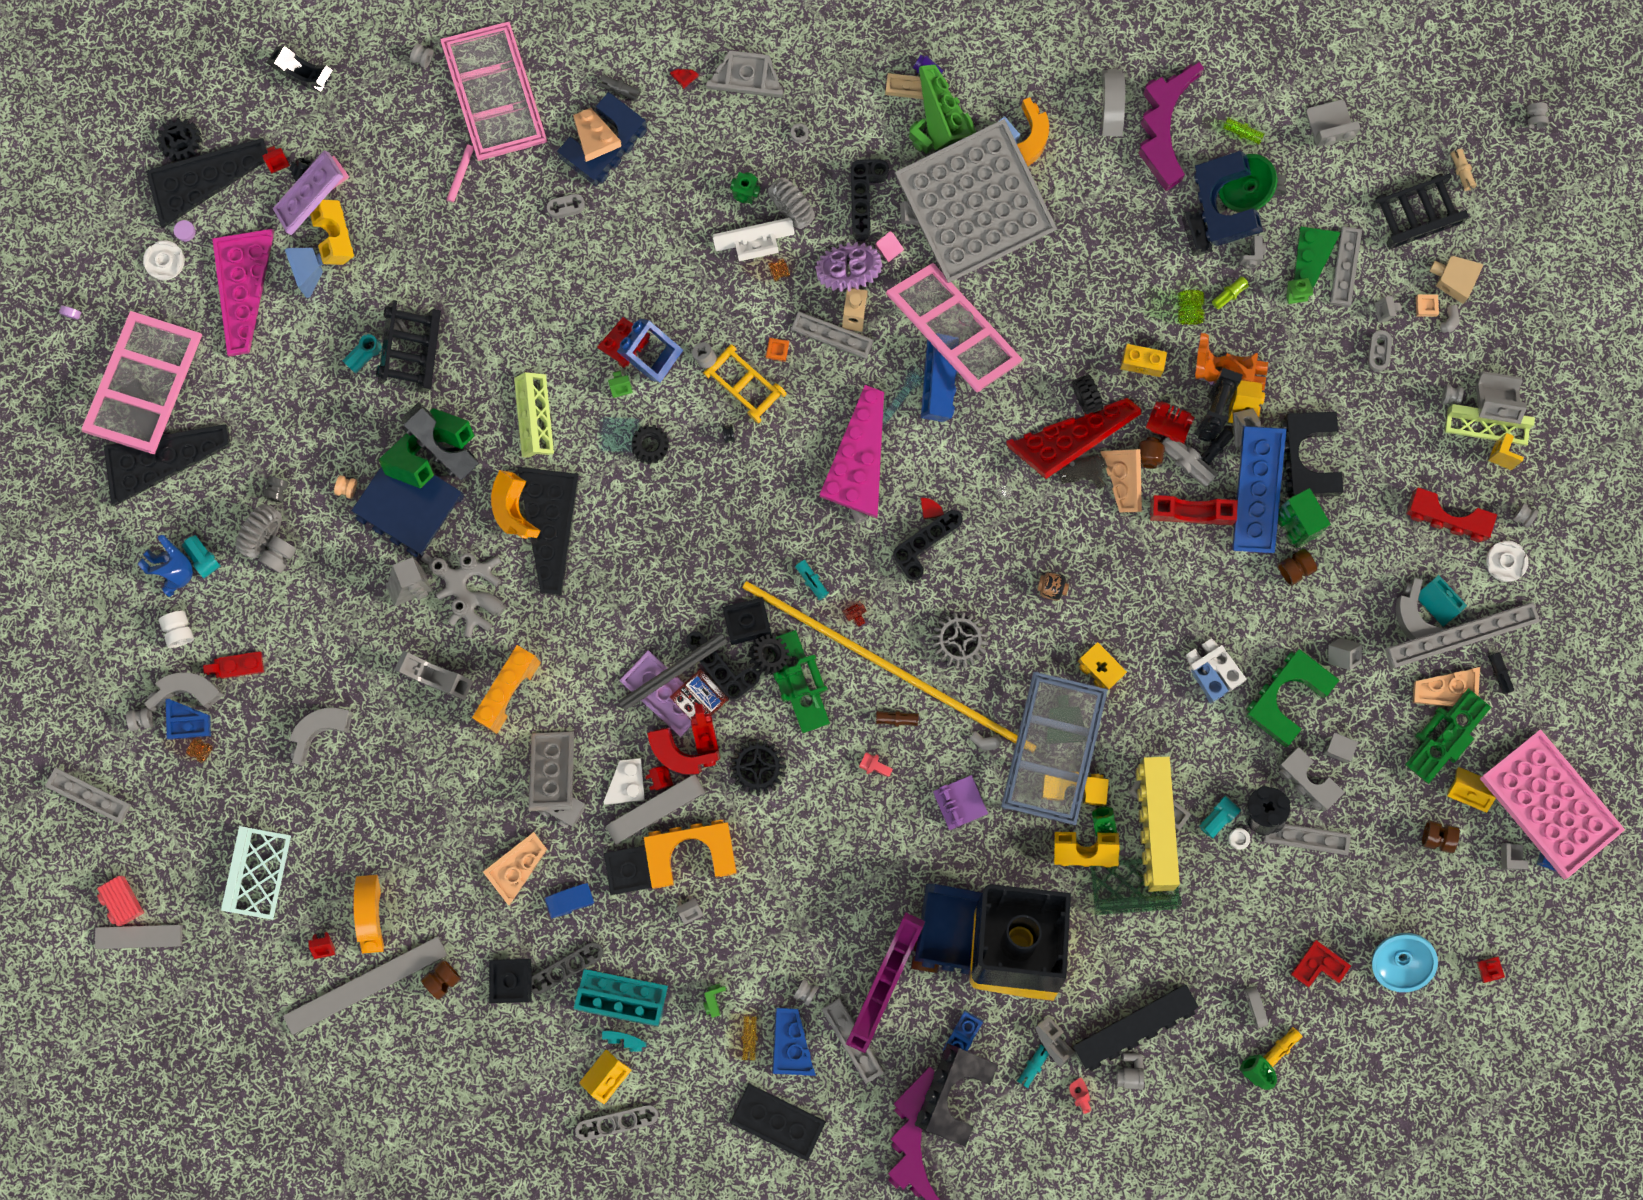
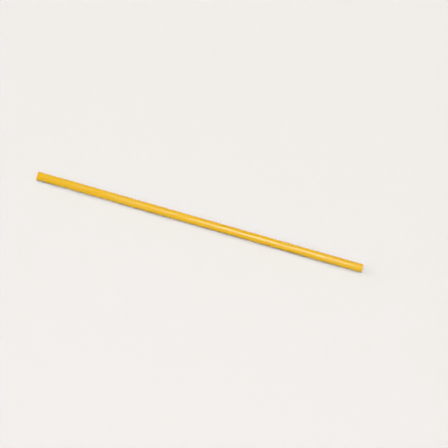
[742,581,1037,753]

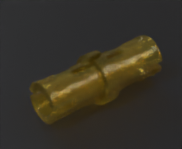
[741,1016,758,1061]

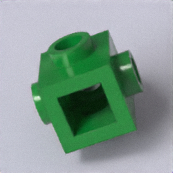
[730,172,761,204]

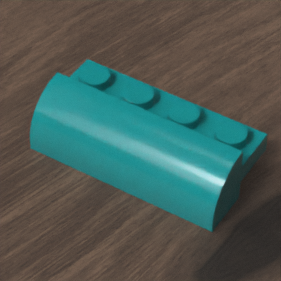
[573,969,668,1027]

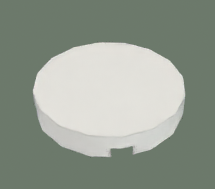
[143,240,185,280]
[1486,541,1528,582]

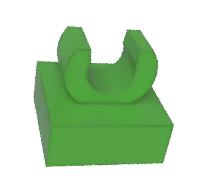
[608,371,633,398]

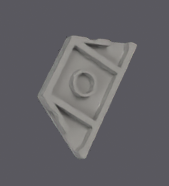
[706,51,783,98]

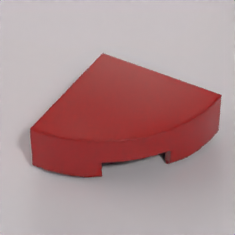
[670,69,699,89]
[920,498,944,519]

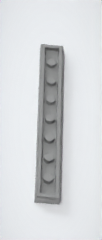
[1385,602,1540,669]
[283,936,448,1035]

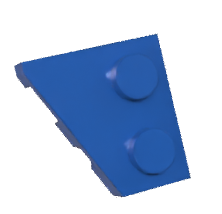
[166,699,211,740]

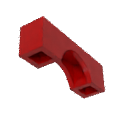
[1406,487,1497,542]
[1150,495,1238,526]

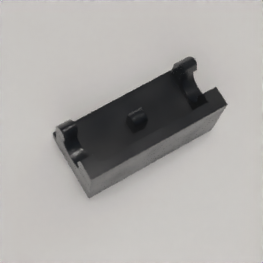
[1182,209,1213,256]

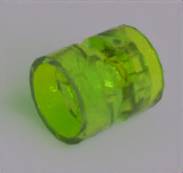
[1178,290,1205,325]

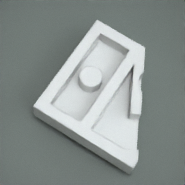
[604,758,645,805]

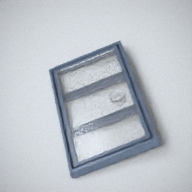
[1001,672,1108,826]

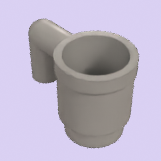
[1116,1053,1144,1090]

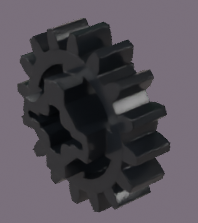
[156,118,203,161]

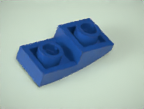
[545,883,594,919]
[943,1010,983,1051]

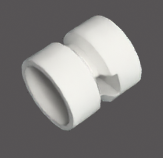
[158,611,194,648]

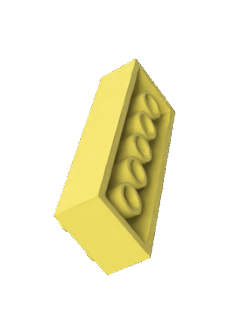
[1136,757,1180,892]

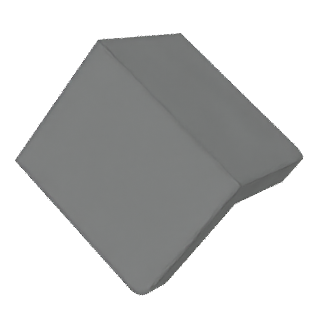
[1328,638,1362,670]
[1323,733,1358,763]
[1501,843,1529,870]

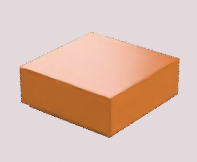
[766,338,790,362]

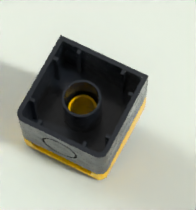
[969,884,1071,1001]

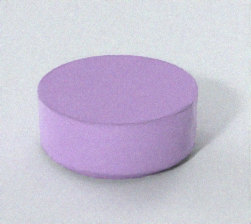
[174,220,196,242]
[59,305,82,320]

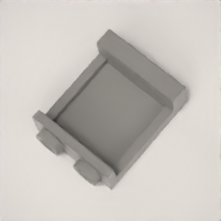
[1476,371,1527,424]

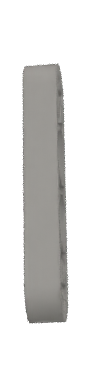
[575,1105,659,1141]

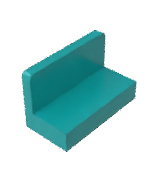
[1418,575,1467,626]

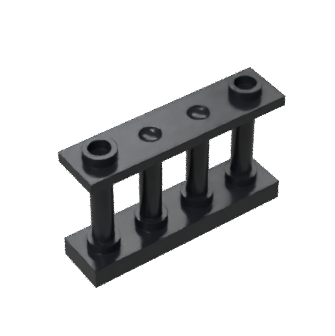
[1371,173,1469,250]
[376,300,441,393]
[1194,368,1243,442]

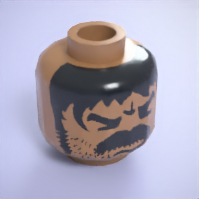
[1037,572,1069,601]

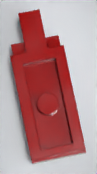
[203,651,264,679]
[691,704,719,754]

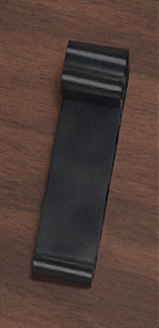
[850,159,889,241]
[893,510,963,583]
[686,631,760,702]

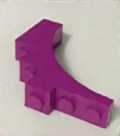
[1138,62,1204,191]
[846,912,925,1053]
[887,1066,940,1200]

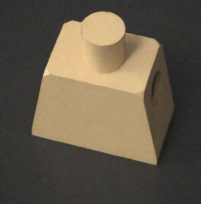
[1429,256,1483,304]
[842,288,868,332]

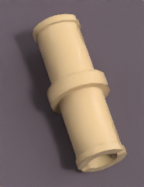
[1450,149,1477,191]

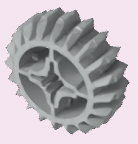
[768,177,815,229]
[235,504,282,559]
[932,612,988,669]

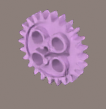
[815,242,882,292]

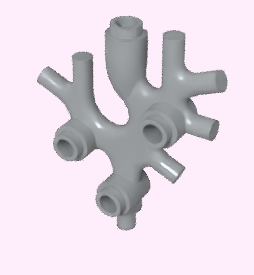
[421,553,506,638]

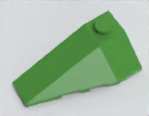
[919,65,976,151]

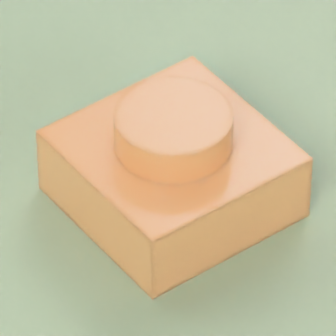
[1416,294,1439,317]

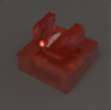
[842,601,867,627]

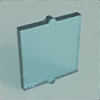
[600,417,639,452]

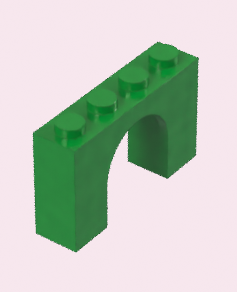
[378,408,474,489]
[1246,649,1340,748]

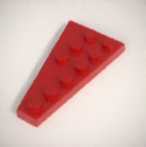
[1006,398,1141,479]

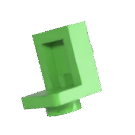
[909,118,933,154]
[1286,278,1313,304]
[703,983,727,1018]

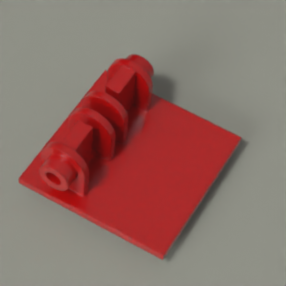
[597,317,650,368]
[1145,401,1195,444]

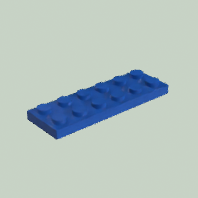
[1232,426,1286,553]

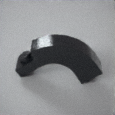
[267,46,332,92]

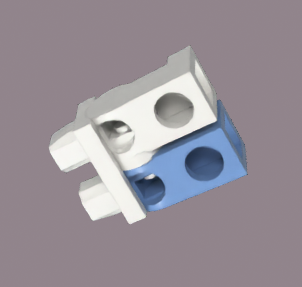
[1185,638,1247,704]

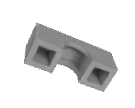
[1277,747,1345,812]

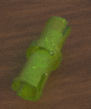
[1222,117,1265,145]

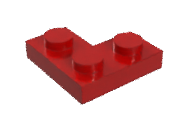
[1290,940,1351,988]

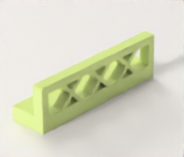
[514,372,554,457]
[1445,404,1535,446]

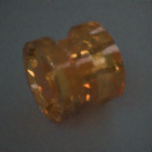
[767,257,790,282]
[186,737,213,763]

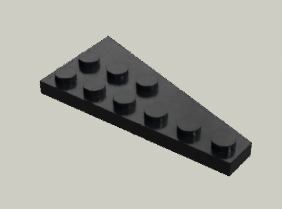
[146,138,268,229]
[104,424,231,507]
[517,467,579,596]

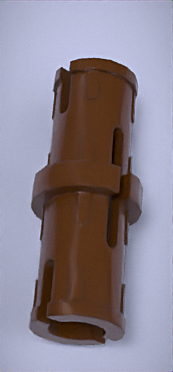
[876,710,919,727]

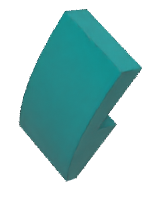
[602,1031,647,1052]

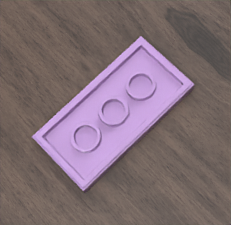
[273,150,344,235]
[619,650,708,737]

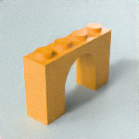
[472,645,541,734]
[644,820,737,889]

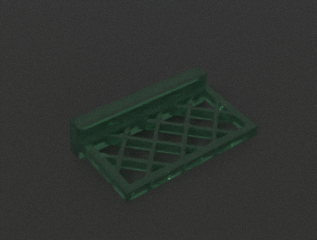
[1090,859,1182,915]

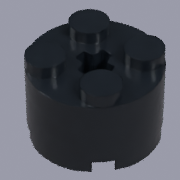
[1244,786,1290,835]

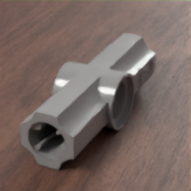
[1162,437,1218,488]

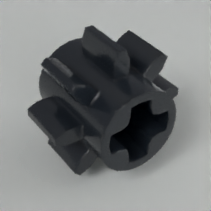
[289,158,312,181]

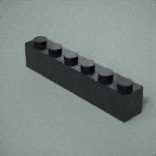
[1071,984,1199,1071]

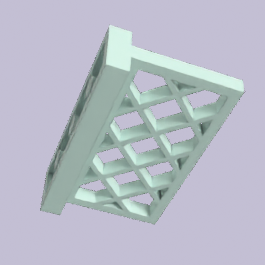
[221,826,291,920]

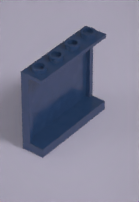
[351,467,465,557]
[914,884,982,975]

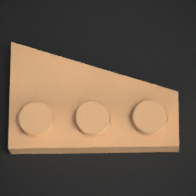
[573,108,621,162]
[1100,449,1142,512]
[1413,667,1480,707]
[483,832,547,906]

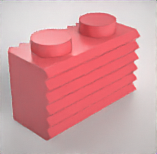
[97,876,144,926]

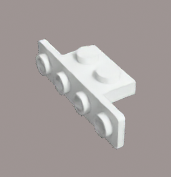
[713,218,794,261]

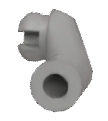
[969,731,1002,751]

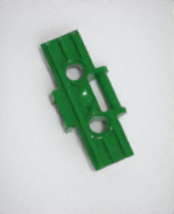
[772,630,830,734]
[1405,688,1492,784]

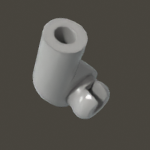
[1440,305,1460,333]

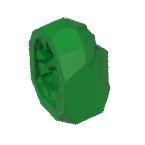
[1092,806,1117,837]
[1239,1055,1277,1090]

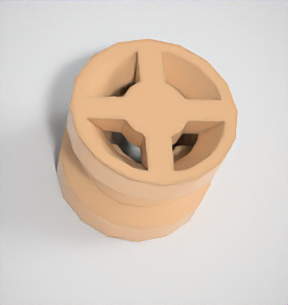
[334,475,357,499]

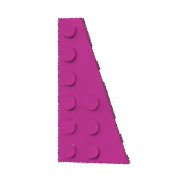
[212,229,275,357]
[819,385,884,519]

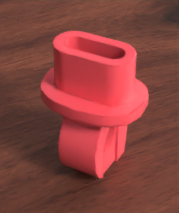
[859,752,893,777]
[1070,1077,1091,1114]

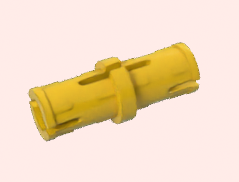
[1263,1027,1303,1067]

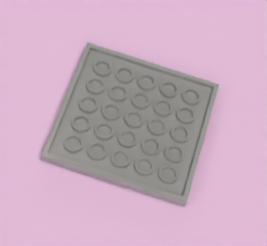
[894,119,1058,283]

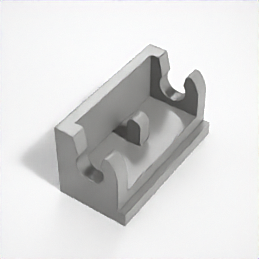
[1233,408,1261,452]

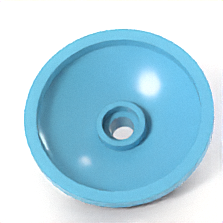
[1372,933,1438,992]

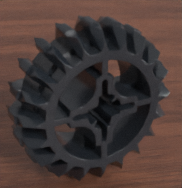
[729,739,787,796]

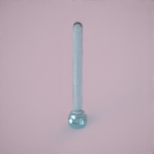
[882,371,923,429]

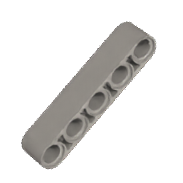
[606,775,706,845]

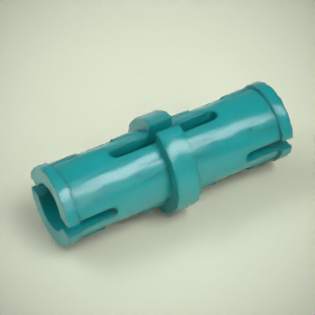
[795,560,829,601]
[1016,1045,1049,1088]

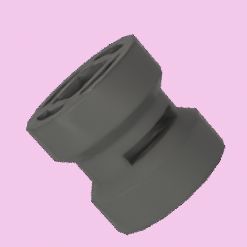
[262,476,289,503]

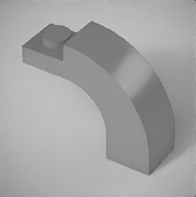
[1101,69,1125,136]
[1396,578,1445,640]
[395,651,473,700]
[144,672,224,712]
[289,708,353,766]

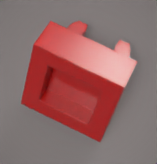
[262,146,290,174]
[645,766,673,790]
[308,932,335,959]
[1476,957,1505,983]

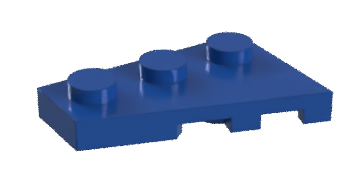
[772,1008,816,1076]

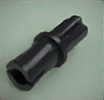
[1201,428,1234,465]
[1487,652,1514,694]

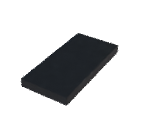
[730,1083,826,1162]

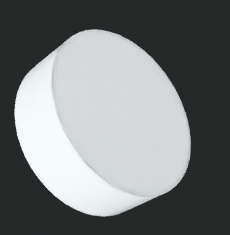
[1228,828,1250,850]

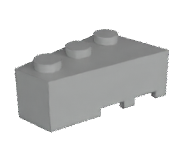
[385,557,432,607]

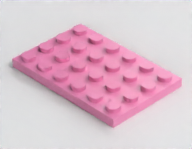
[1480,729,1625,880]

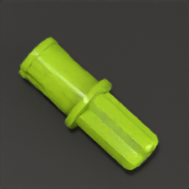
[1212,276,1249,309]

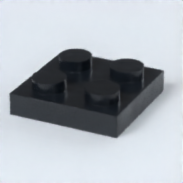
[722,597,772,645]
[604,846,652,896]
[489,959,532,1003]

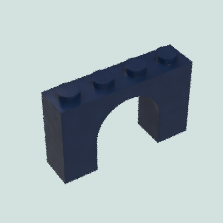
[557,92,647,186]
[1194,151,1263,246]

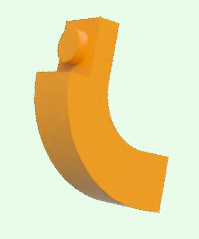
[1017,97,1049,167]
[491,470,540,539]
[354,875,384,954]

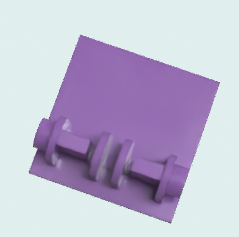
[933,775,988,830]

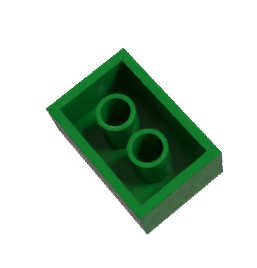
[1278,488,1331,548]

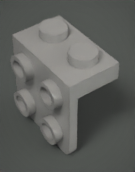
[1306,100,1361,147]

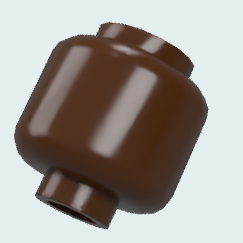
[1138,437,1165,469]

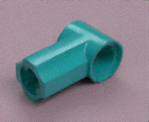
[342,334,382,374]
[181,535,221,579]
[1199,795,1241,839]

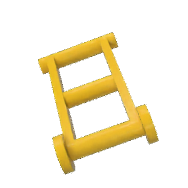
[703,344,787,424]

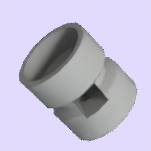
[258,535,297,574]

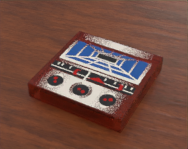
[670,669,729,720]

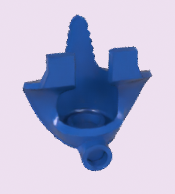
[138,535,193,597]

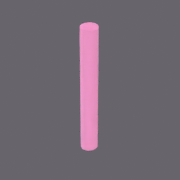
[446,145,474,203]

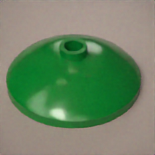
[1218,154,1278,213]

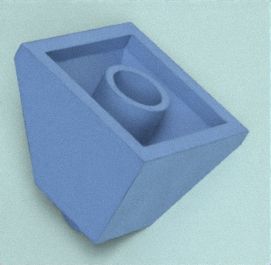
[285,248,324,298]

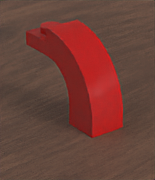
[647,727,720,774]

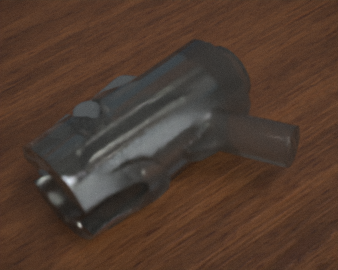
[1058,453,1106,490]

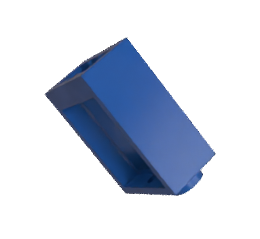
[617,318,683,383]

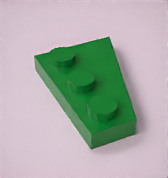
[1293,226,1341,289]

